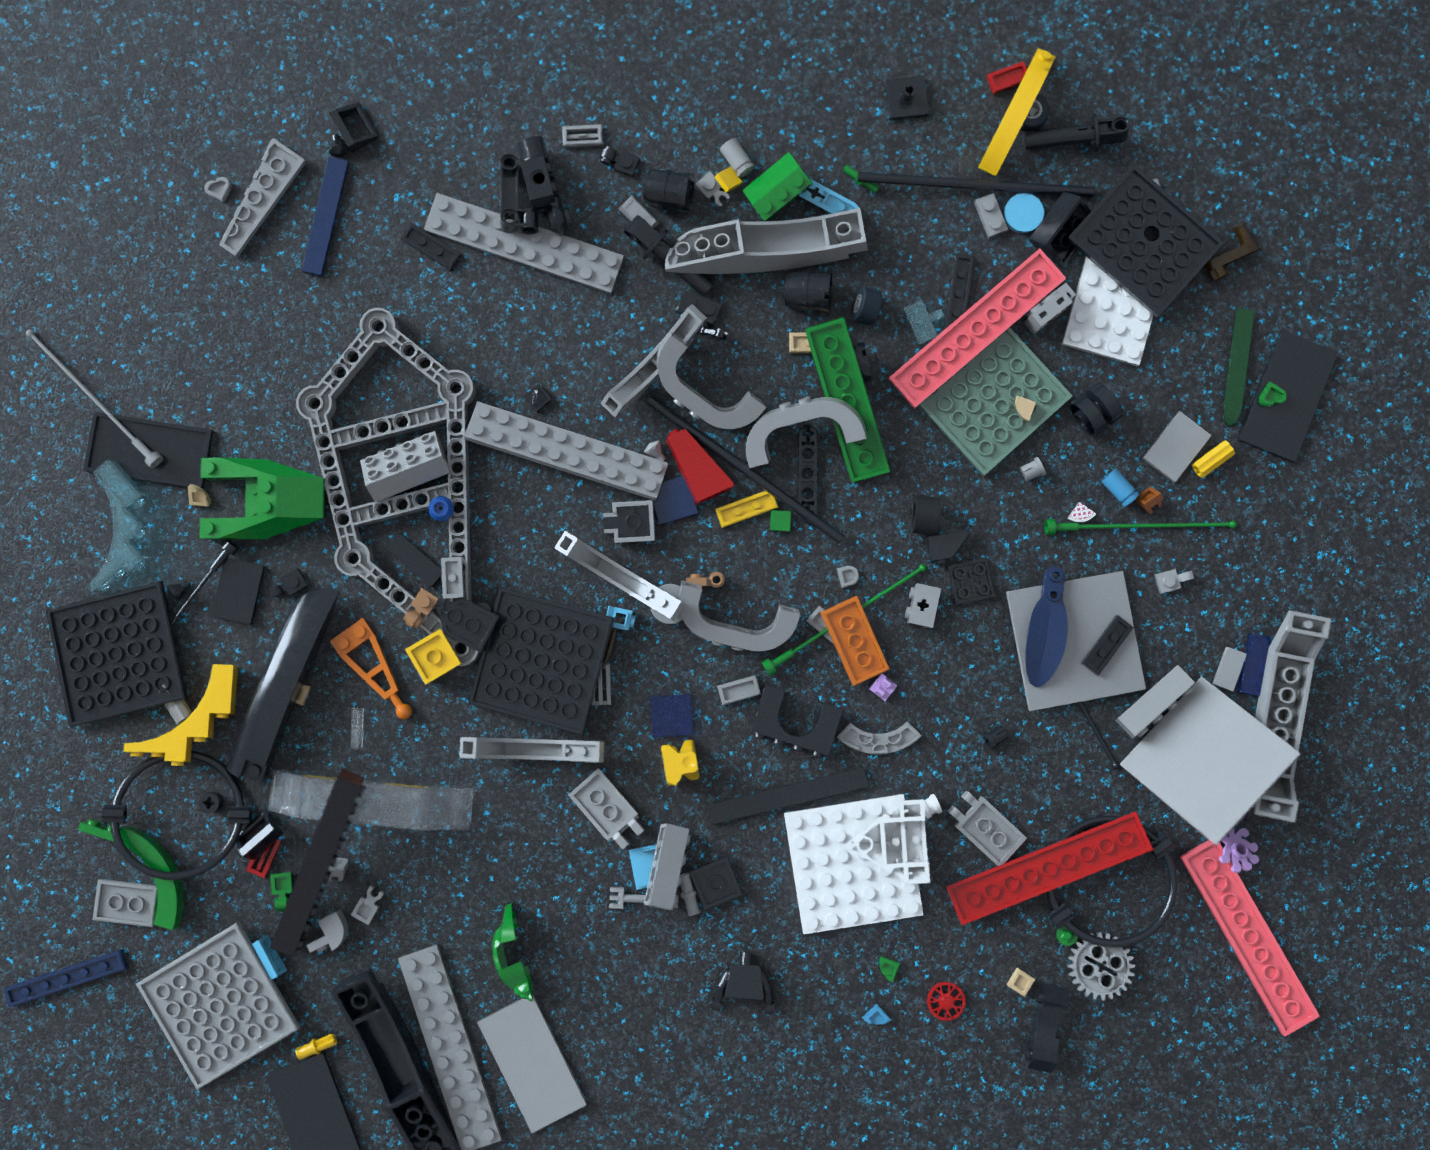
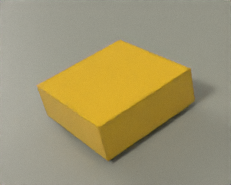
[714,167,742,193]

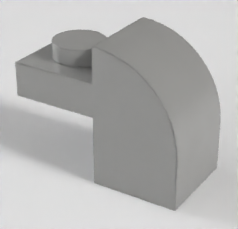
[307,909,348,953]

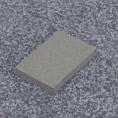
[1142,411,1211,483]
[93,879,158,927]

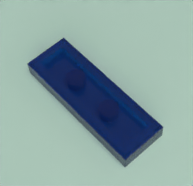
[1238,633,1270,696]

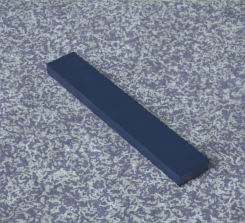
[302,157,349,277]
[3,949,128,1008]

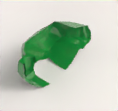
[492,902,533,1002]

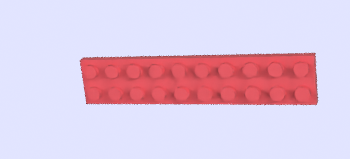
[888,249,1066,409]
[1179,840,1320,1036]

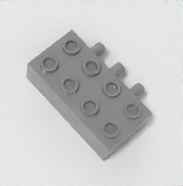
[360,431,450,502]

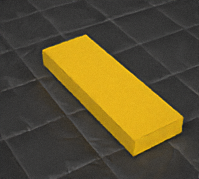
[715,491,778,528]

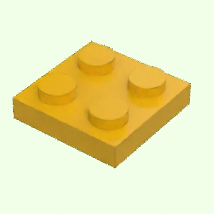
[405,629,462,685]

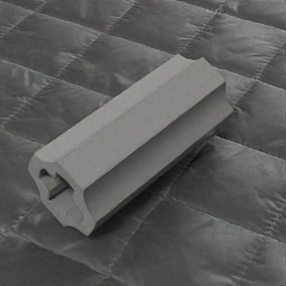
[162,684,192,724]

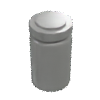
[720,138,755,178]

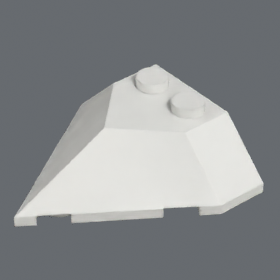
[844,799,930,884]

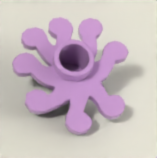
[1219,828,1259,873]

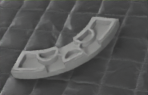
[836,722,922,754]

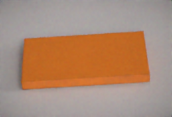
[820,596,890,686]

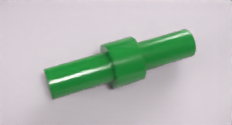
[843,165,880,193]

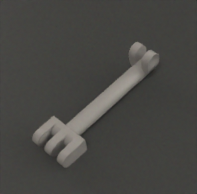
[609,887,678,909]

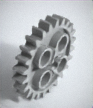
[1067,932,1135,1000]

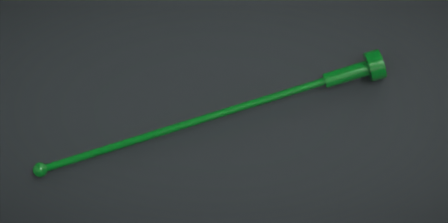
[1044,519,1237,535]
[761,564,927,676]

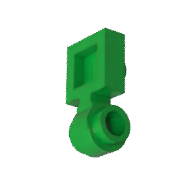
[270,872,294,912]

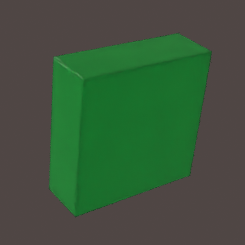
[770,510,791,532]

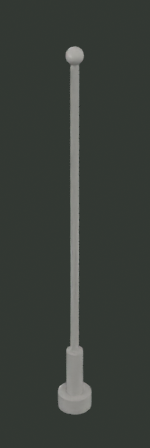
[26,330,163,468]

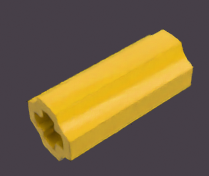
[1192,441,1235,478]

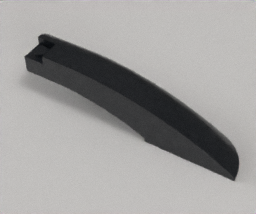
[227,588,340,783]
[331,968,459,1150]

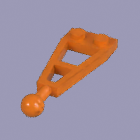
[330,618,412,720]

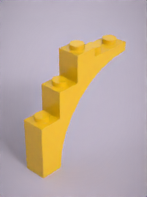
[124,664,238,766]

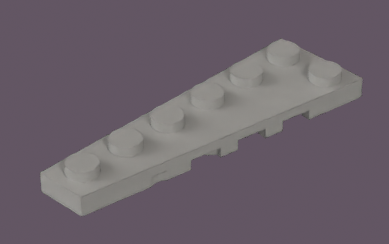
[219,138,306,258]

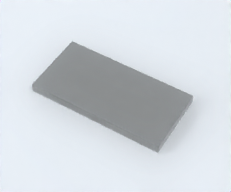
[477,995,587,1133]

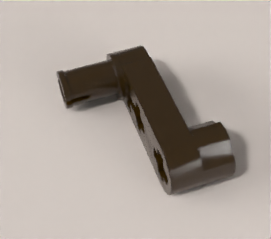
[1204,223,1260,282]

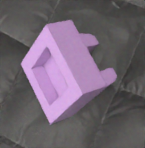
[869,673,898,701]

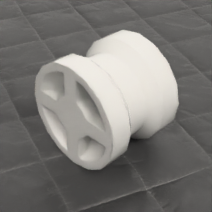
[921,794,942,819]

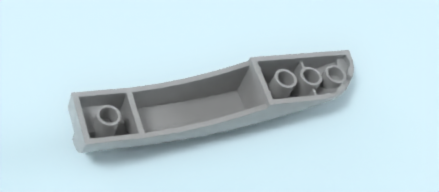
[665,208,868,274]

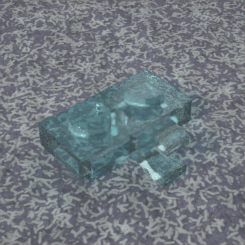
[903,300,944,345]

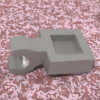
[1155,569,1194,594]

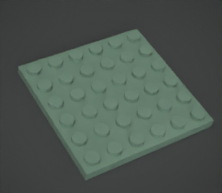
[918,327,1072,476]

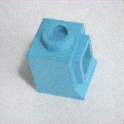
[607,606,636,631]

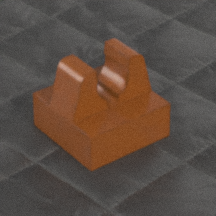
[1135,487,1164,514]

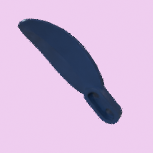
[1025,566,1068,687]

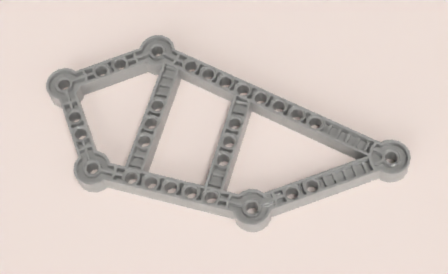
[296,308,481,666]

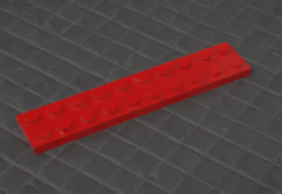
[946,812,1153,925]

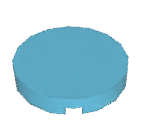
[1004,193,1044,234]

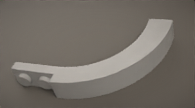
[555,531,685,622]
[459,737,604,762]

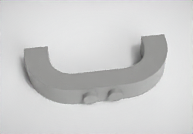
[657,331,766,429]
[746,397,868,468]
[679,580,800,651]

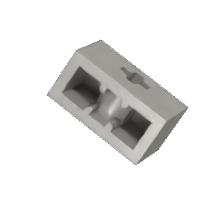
[905,583,941,628]

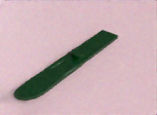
[1223,308,1255,426]

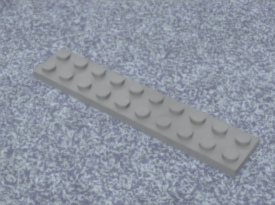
[424,193,624,294]
[464,401,668,501]
[398,944,502,1150]

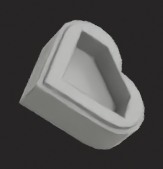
[204,177,232,203]

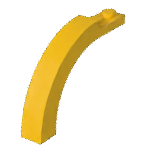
[978,48,1055,176]

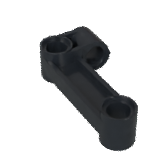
[500,154,539,235]

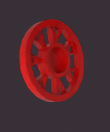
[927,981,965,1021]

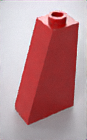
[666,429,734,505]

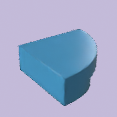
[862,1004,891,1025]

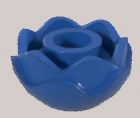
[429,496,454,522]

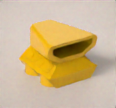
[661,740,700,786]

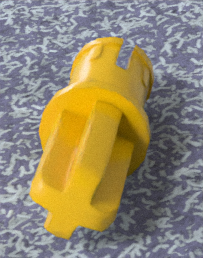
[295,1034,337,1060]

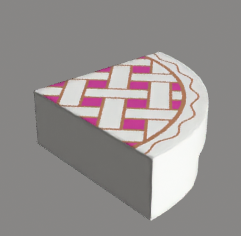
[1067,502,1096,522]

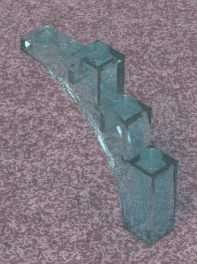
[86,459,149,593]

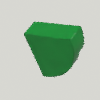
[879,955,900,983]

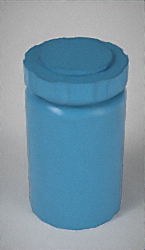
[1101,468,1139,507]

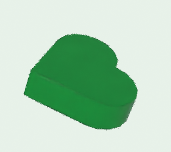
[1259,382,1287,407]

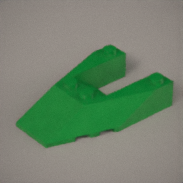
[200,458,325,540]

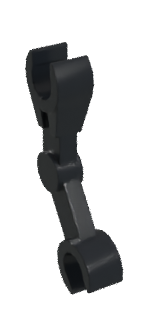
[697,327,728,341]

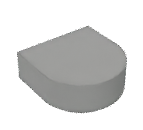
[837,566,859,588]

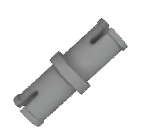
[680,873,700,916]

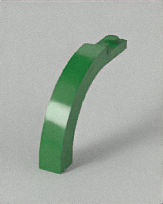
[78,819,183,931]

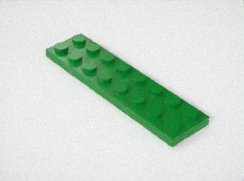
[805,317,891,482]

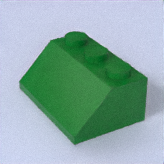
[743,152,813,221]

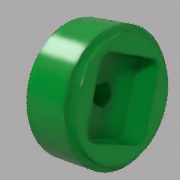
[1056,925,1078,946]

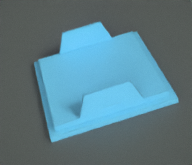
[629,845,656,890]

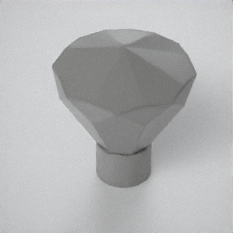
[644,440,666,461]

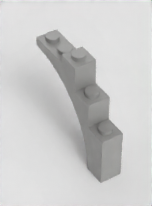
[600,304,707,417]

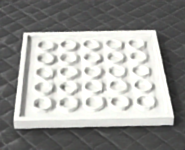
[784,794,923,934]

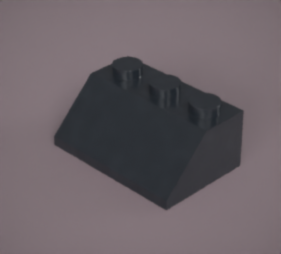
[1029,192,1091,268]

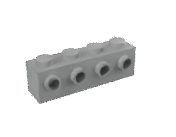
[1115,665,1195,738]
[644,823,690,910]

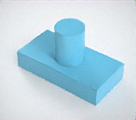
[252,935,287,980]

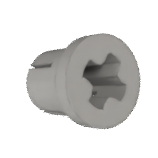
[1020,457,1046,481]

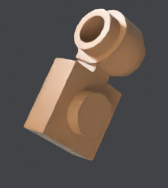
[686,572,725,588]
[403,588,440,628]

